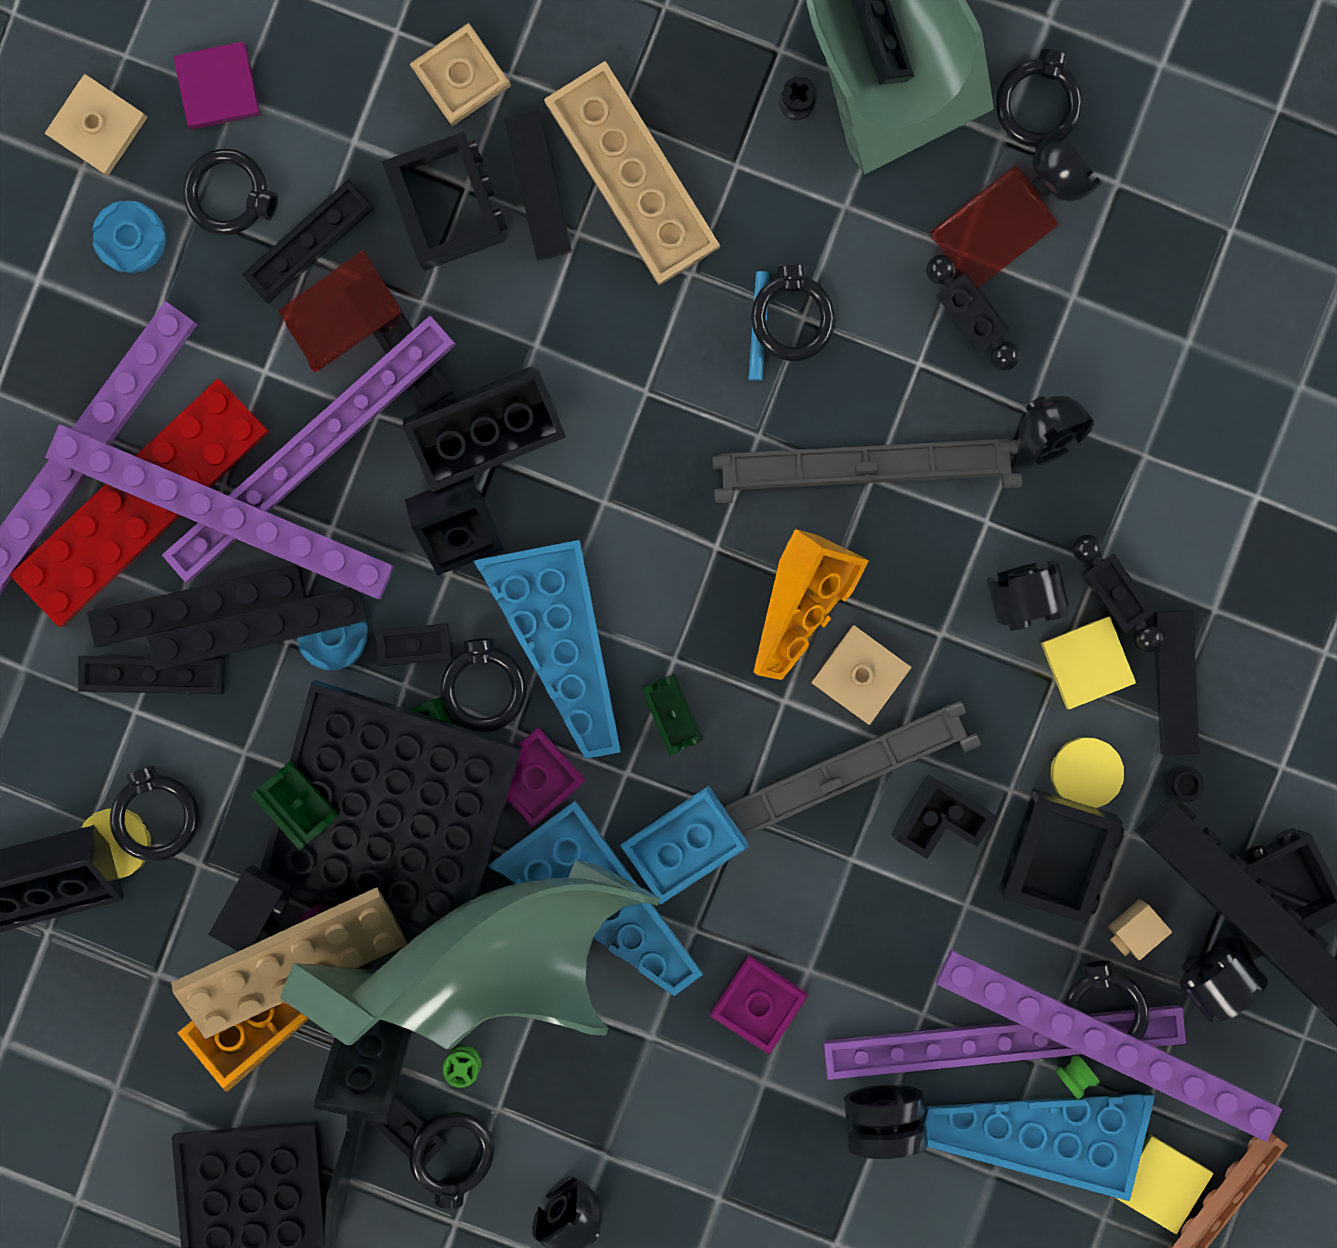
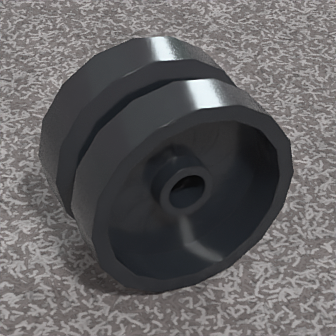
[844,1085,928,1159]

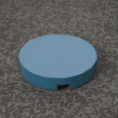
[92,201,167,274]
[297,622,369,670]

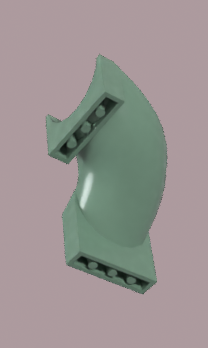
[806,0,994,174]
[280,860,660,1049]

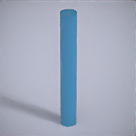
[748,271,770,381]

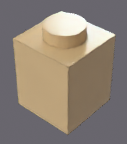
[1107,899,1172,960]

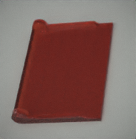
[929,166,1059,287]
[278,250,402,372]

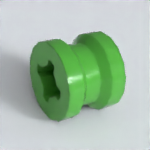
[443,1045,481,1088]
[1055,1055,1100,1100]

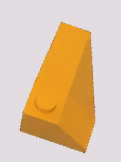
[753,529,869,680]
[178,1002,309,1092]

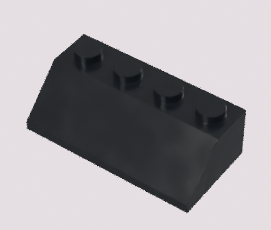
[402,364,566,492]
[0,825,124,932]

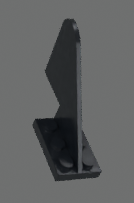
[314,1020,413,1248]

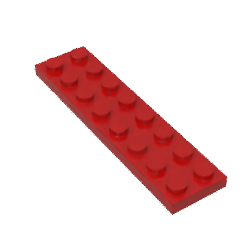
[10,378,270,627]

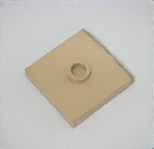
[410,23,511,127]
[45,74,148,176]
[811,625,912,725]

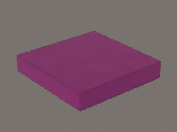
[173,41,261,130]
[507,727,586,829]
[709,954,808,1055]

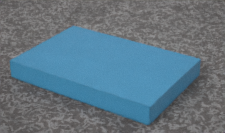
[620,785,749,905]

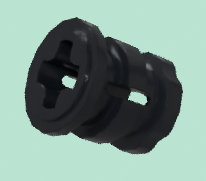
[779,76,815,120]

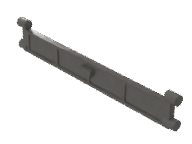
[712,439,1022,503]
[723,700,981,837]

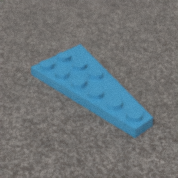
[474,540,621,759]
[488,800,703,996]
[923,1092,1155,1201]

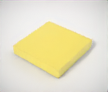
[1040,616,1136,709]
[1115,1133,1214,1235]

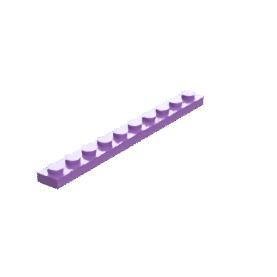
[0,301,198,594]
[162,316,456,582]
[45,424,395,599]
[935,949,1282,1142]
[823,1005,1186,1080]

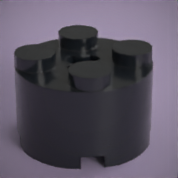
[986,561,1069,631]
[1180,936,1268,1022]

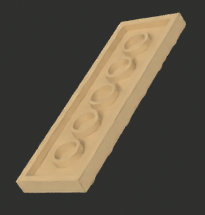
[544,61,720,286]
[171,887,407,1039]

